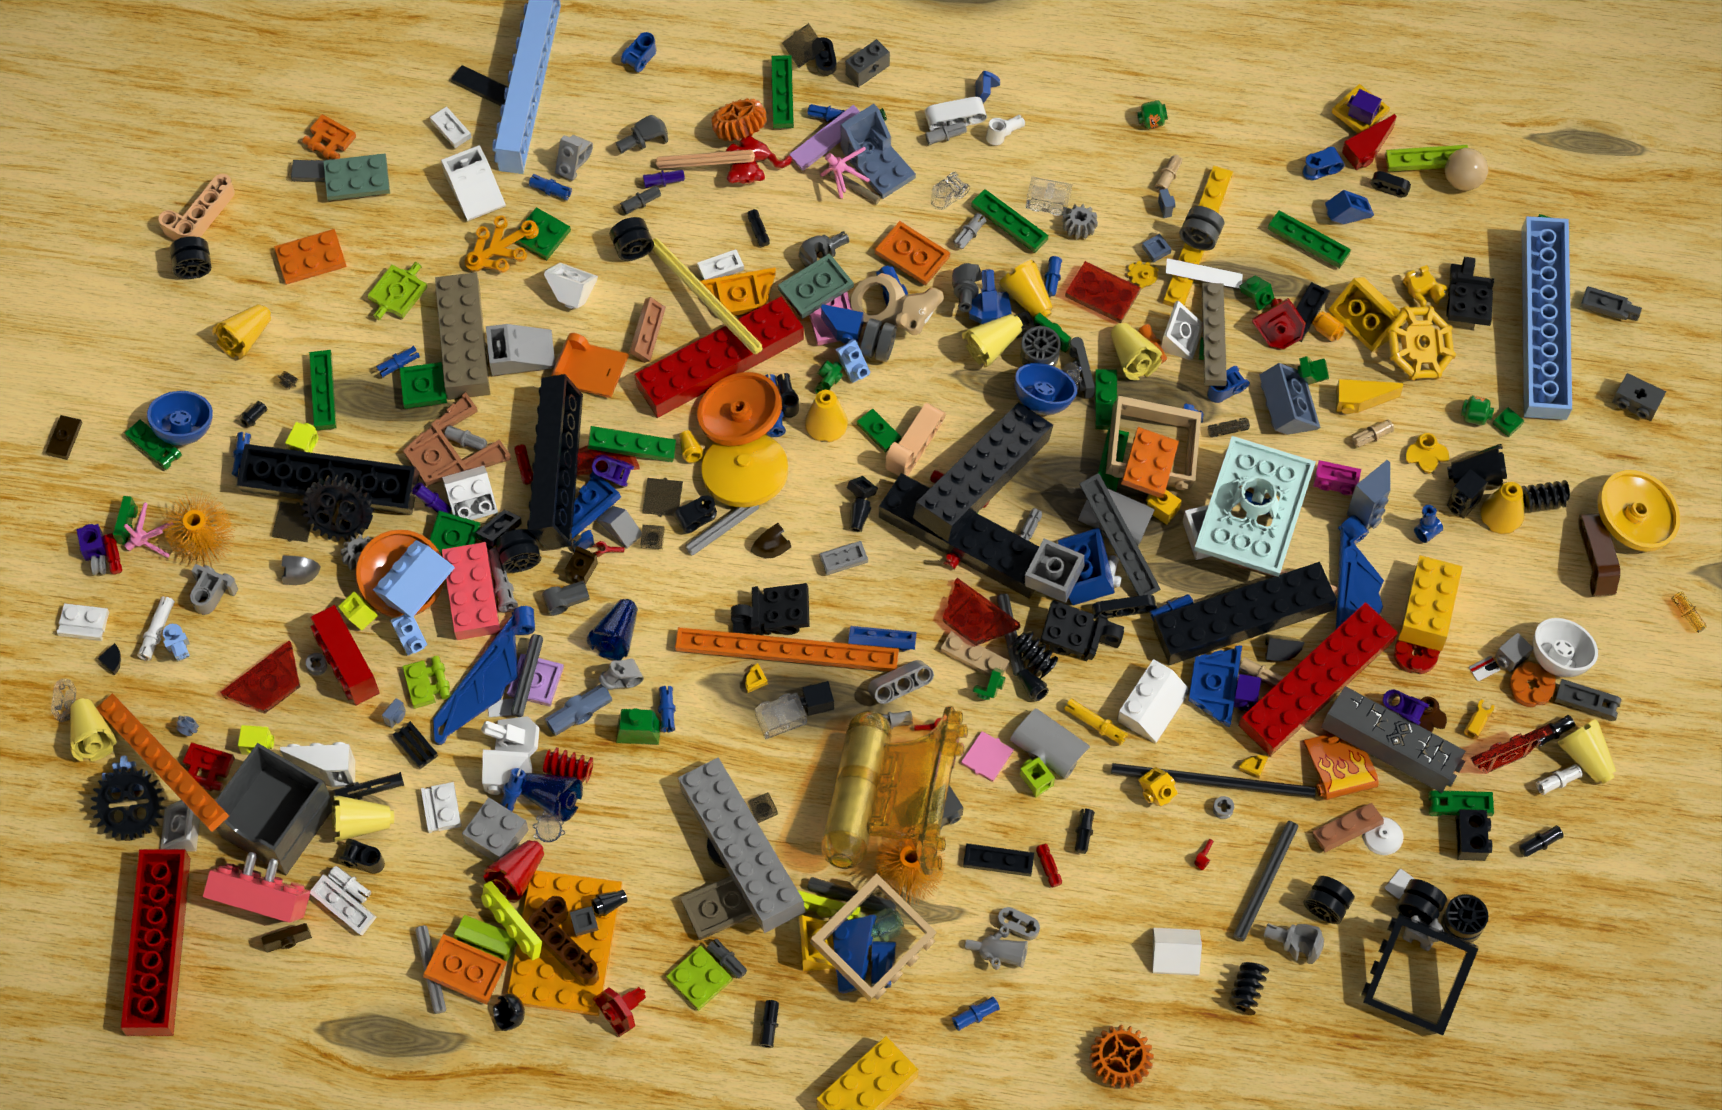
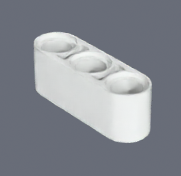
[924,97,987,131]

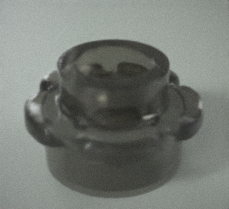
[278,371,298,389]

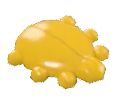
[1127,261,1159,289]

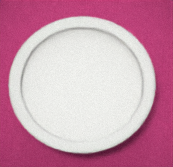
[1362,817,1403,855]

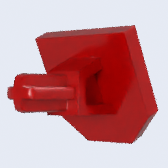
[1252,298,1306,349]
[593,987,646,1037]

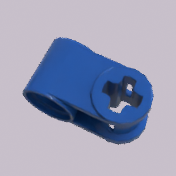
[621,32,657,72]
[1303,147,1345,181]
[1207,366,1250,403]

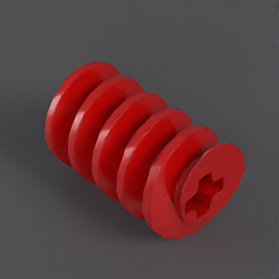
[543,747,593,784]

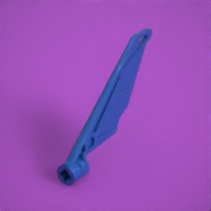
[1336,515,1384,629]
[433,606,535,745]

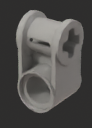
[599,658,644,690]

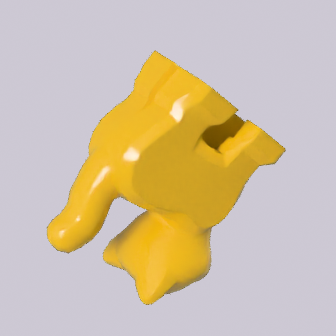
[1403,265,1447,307]

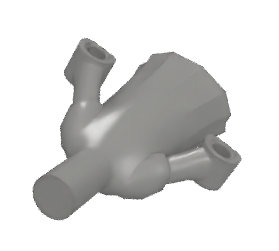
[965,926,1028,970]

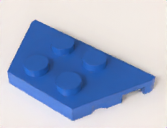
[1188,645,1242,727]

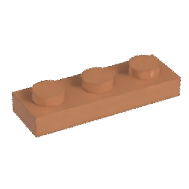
[629,297,666,363]
[1313,803,1384,853]

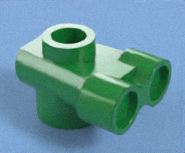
[815,360,843,393]

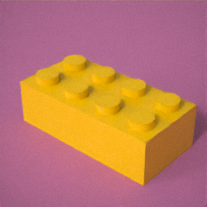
[1398,555,1463,651]
[816,1036,919,1110]

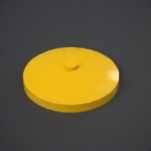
[702,435,788,507]
[1597,470,1680,552]

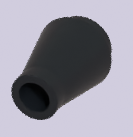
[849,498,872,532]
[1017,669,1049,701]
[591,889,628,916]

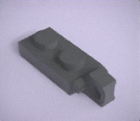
[1580,286,1642,321]

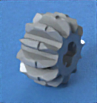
[1062,204,1098,239]
[341,534,371,570]

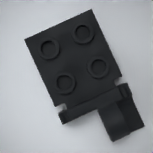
[1446,257,1494,326]
[731,583,810,635]
[1040,600,1124,662]

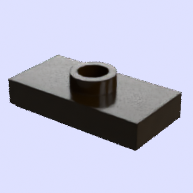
[46,415,82,460]
[261,923,312,953]

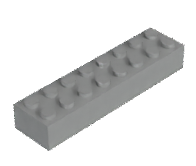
[678,757,805,933]

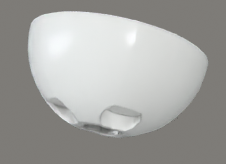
[1533,618,1598,677]

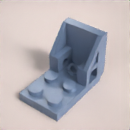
[841,104,916,199]

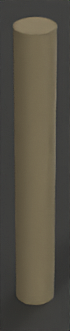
[827,167,881,204]

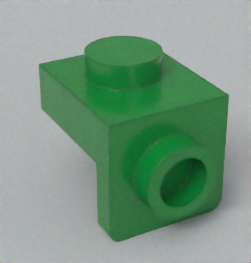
[1239,275,1275,310]
[1298,356,1329,384]
[973,668,1006,700]

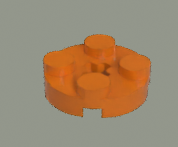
[1509,662,1556,707]

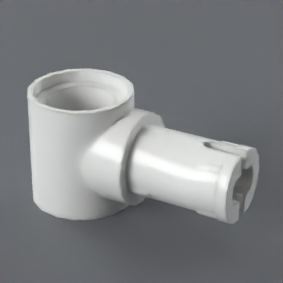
[986,115,1025,145]

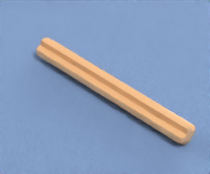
[656,150,755,169]

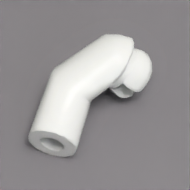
[1108,555,1122,588]

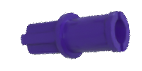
[643,170,685,188]
[412,482,451,513]

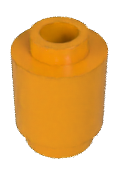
[1313,311,1345,341]

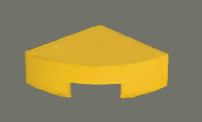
[745,663,768,693]
[1238,755,1268,779]

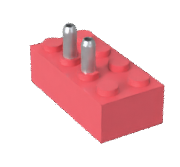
[203,852,311,923]

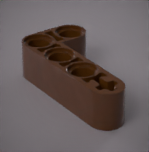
[1578,513,1620,597]
[528,896,599,986]

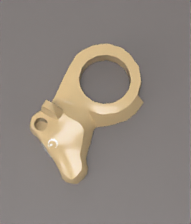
[851,273,944,335]

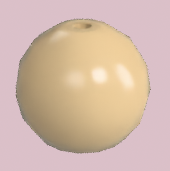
[1445,148,1489,191]

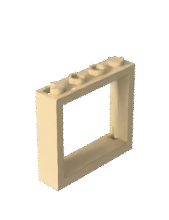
[1106,396,1202,490]
[810,873,937,1002]

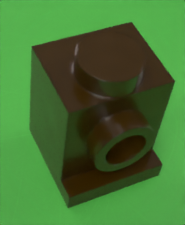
[565,546,598,585]

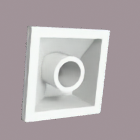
[544,263,598,309]
[482,749,533,795]

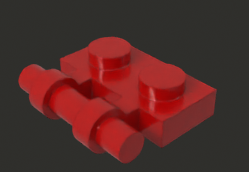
[183,742,235,792]

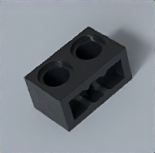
[1455,809,1493,861]

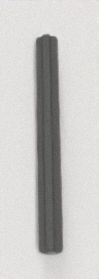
[1233,821,1298,942]

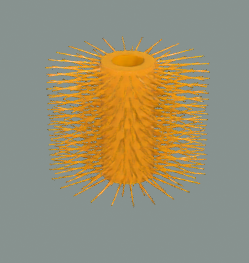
[161,491,235,566]
[874,826,945,905]

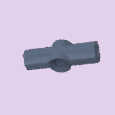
[545,684,612,736]

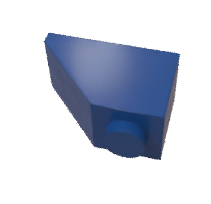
[1325,190,1374,224]
[821,304,863,344]

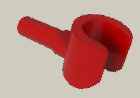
[592,541,624,557]
[943,553,961,570]
[914,718,946,735]
[1194,839,1214,870]

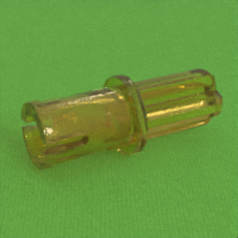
[1671,591,1707,633]

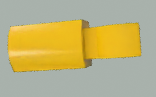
[1464,699,1495,739]

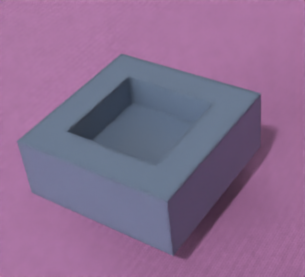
[1158,188,1175,218]
[1142,234,1171,263]
[382,698,406,728]

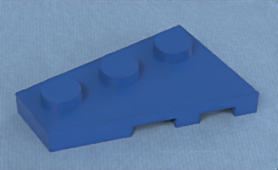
[571,471,621,539]
[833,915,877,994]

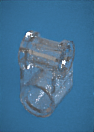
[931,172,970,210]

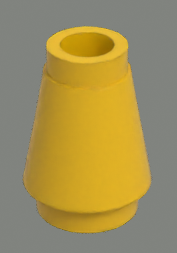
[679,430,703,463]

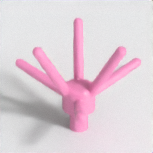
[820,147,870,198]
[124,503,174,558]

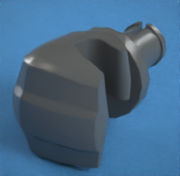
[615,115,668,154]
[799,231,850,267]
[952,263,982,312]

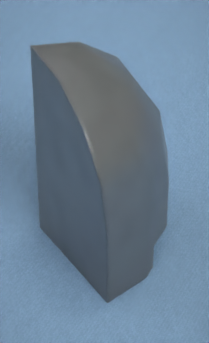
[282,555,321,585]

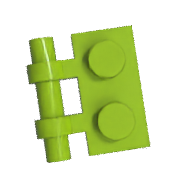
[402,656,450,709]

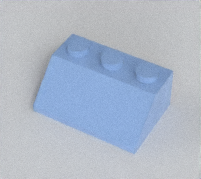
[373,540,455,618]

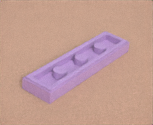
[789,105,860,171]

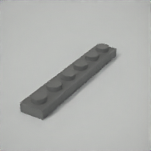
[1079,473,1161,596]

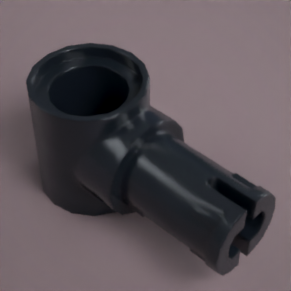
[776,373,799,418]

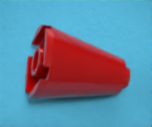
[483,840,544,903]

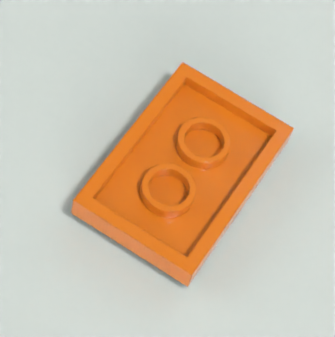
[875,221,950,286]
[274,229,347,285]
[1121,427,1179,498]
[423,934,507,1005]

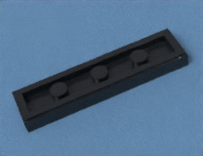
[451,65,509,106]

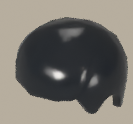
[493,994,525,1031]

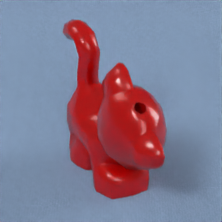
[725,136,792,184]

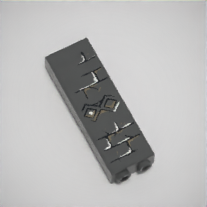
[1321,686,1466,793]

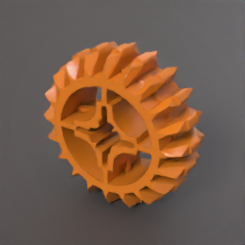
[711,98,767,141]
[1090,1024,1154,1089]

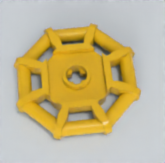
[1386,305,1456,380]

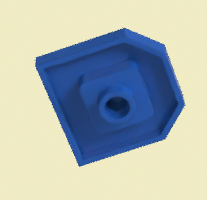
[968,269,1012,324]

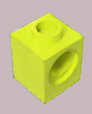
[285,422,319,453]
[338,592,378,630]
[238,725,274,755]

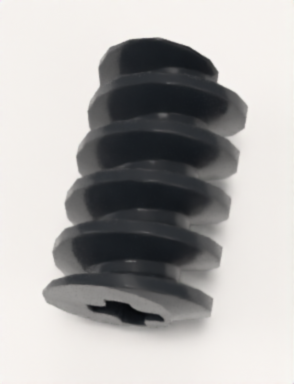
[1521,480,1570,512]
[1009,631,1058,679]
[1228,962,1270,1015]

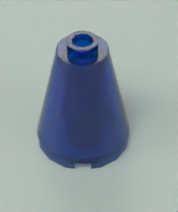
[587,599,638,661]
[521,772,583,822]

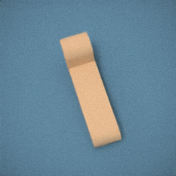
[158,174,235,240]
[886,403,946,476]

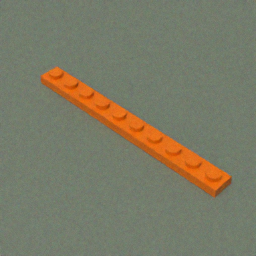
[675,627,899,672]
[96,693,229,832]

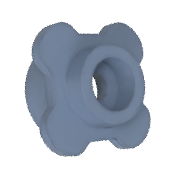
[176,716,199,736]

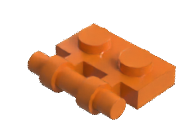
[302,114,356,159]

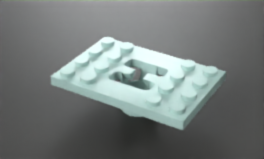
[1194,436,1316,577]

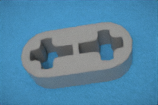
[998,907,1040,940]

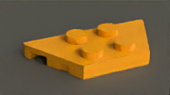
[700,267,776,316]

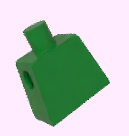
[616,708,661,745]

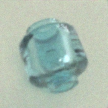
[871,908,904,942]

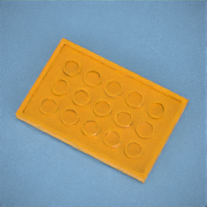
[507,870,623,1016]

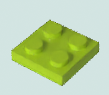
[666,945,732,1011]

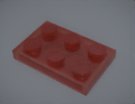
[1065,261,1141,323]

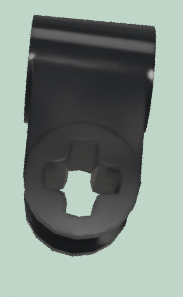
[674,495,717,534]
[338,839,385,874]

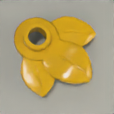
[1406,433,1449,474]

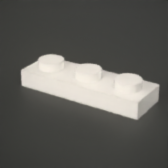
[310,874,376,935]

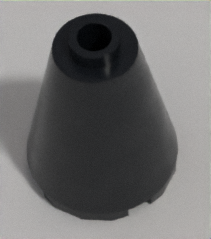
[1447,444,1507,487]

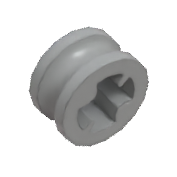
[91,555,106,575]
[306,653,327,675]
[1213,796,1234,819]

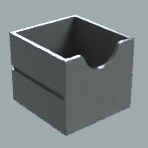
[215,743,333,875]

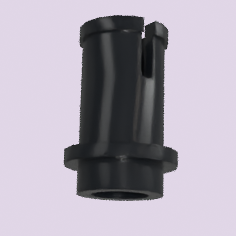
[240,401,268,427]

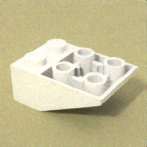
[441,145,506,221]
[280,742,355,787]

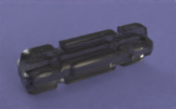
[1207,417,1250,438]

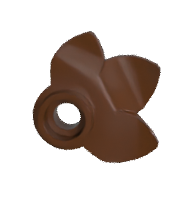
[1419,696,1447,732]

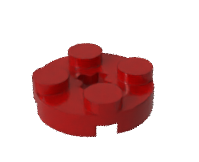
[1394,640,1440,674]

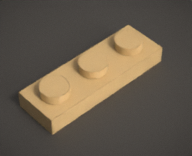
[940,631,1010,677]

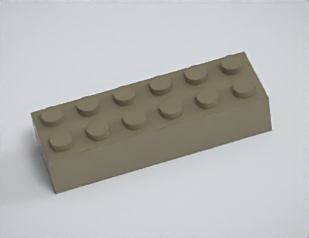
[435,272,491,400]

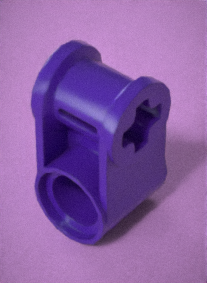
[592,455,635,487]
[1383,689,1429,725]

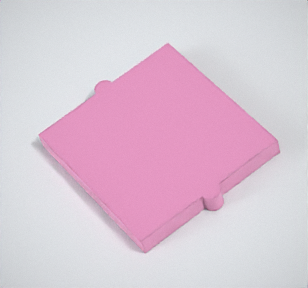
[961,731,1014,782]

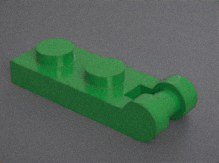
[124,419,182,470]
[1428,790,1494,816]

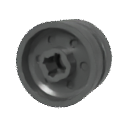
[1179,206,1225,251]
[861,318,897,362]
[1020,326,1060,367]

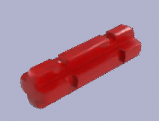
[514,444,533,485]
[103,533,122,575]
[1036,843,1062,888]

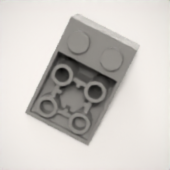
[486,324,555,376]

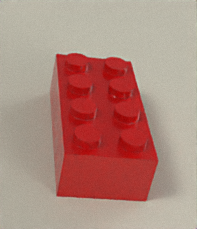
[310,605,380,706]

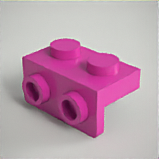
[1313,460,1362,495]

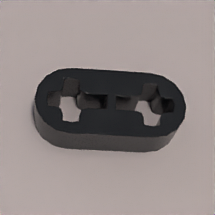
[1370,171,1411,197]

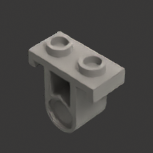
[555,135,593,181]
[190,564,238,615]

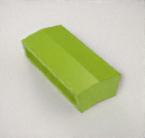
[454,915,517,961]

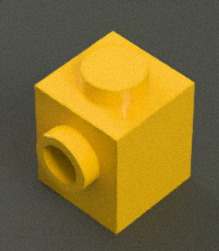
[1146,490,1182,525]

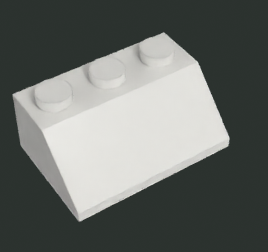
[1117,659,1190,744]

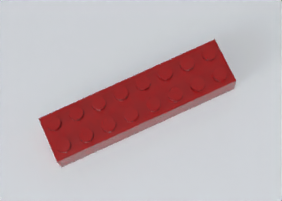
[635,296,804,418]
[1238,602,1398,757]
[121,849,191,1036]

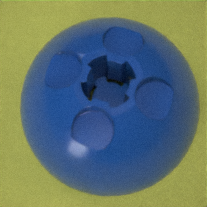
[1015,363,1077,415]
[147,391,213,446]

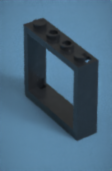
[1361,913,1479,1035]

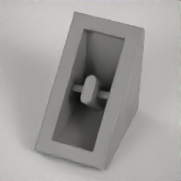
[597,506,643,549]

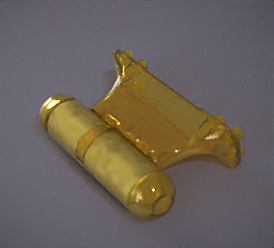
[821,706,968,875]

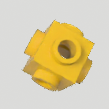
[1138,767,1178,807]

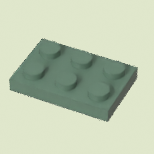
[324,153,390,201]
[778,253,854,319]

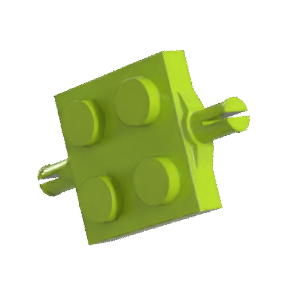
[368,262,427,320]

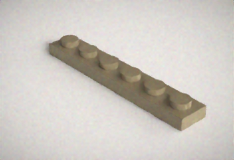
[1202,283,1227,386]

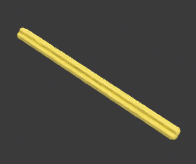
[652,238,763,355]

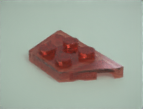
[943,578,1021,646]
[220,641,301,714]
[1471,725,1552,774]

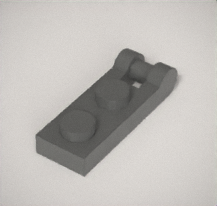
[1069,337,1095,399]
[1555,679,1622,721]

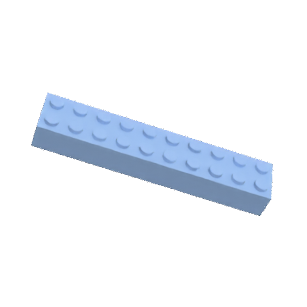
[492,0,561,174]
[1522,216,1572,420]

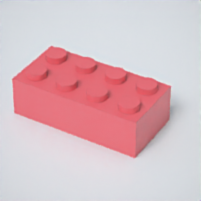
[442,542,501,640]

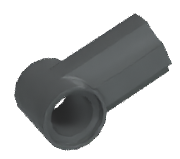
[542,581,590,615]

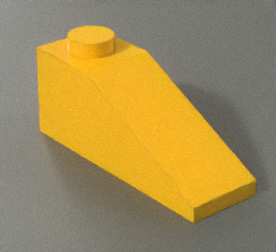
[1336,379,1403,414]

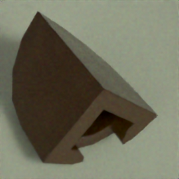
[751,523,791,559]

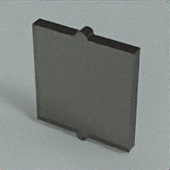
[782,23,825,68]
[642,478,683,517]
[272,502,312,542]

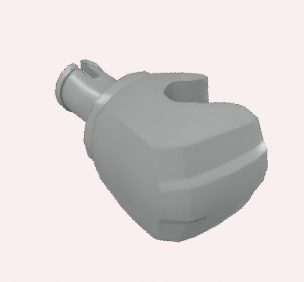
[1264,923,1324,964]

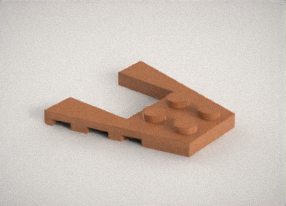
[403,392,511,486]

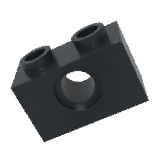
[1447,469,1488,519]

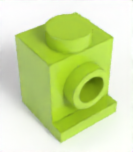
[1020,757,1055,798]

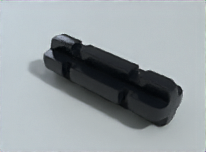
[747,209,770,247]

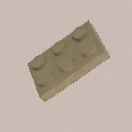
[680,876,755,940]

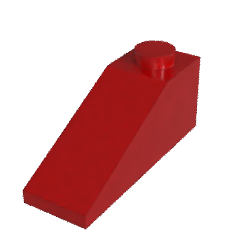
[1342,114,1397,170]

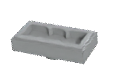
[820,541,868,575]

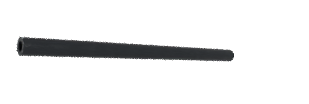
[1111,763,1316,798]

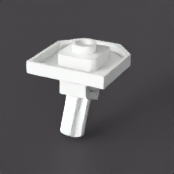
[481,716,540,756]

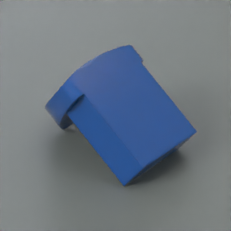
[975,71,1000,104]

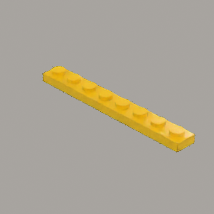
[1163,165,1233,307]

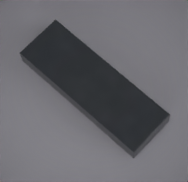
[1296,282,1330,342]
[963,843,1034,877]

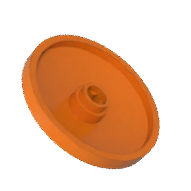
[697,372,782,446]
[356,530,445,618]

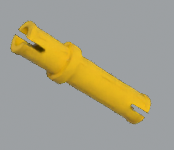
[1064,698,1128,745]

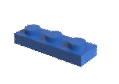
[848,626,917,651]

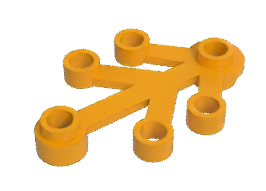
[465,215,539,273]

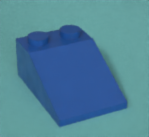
[1058,528,1115,605]

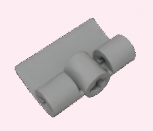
[1078,489,1154,546]
[1010,709,1090,779]

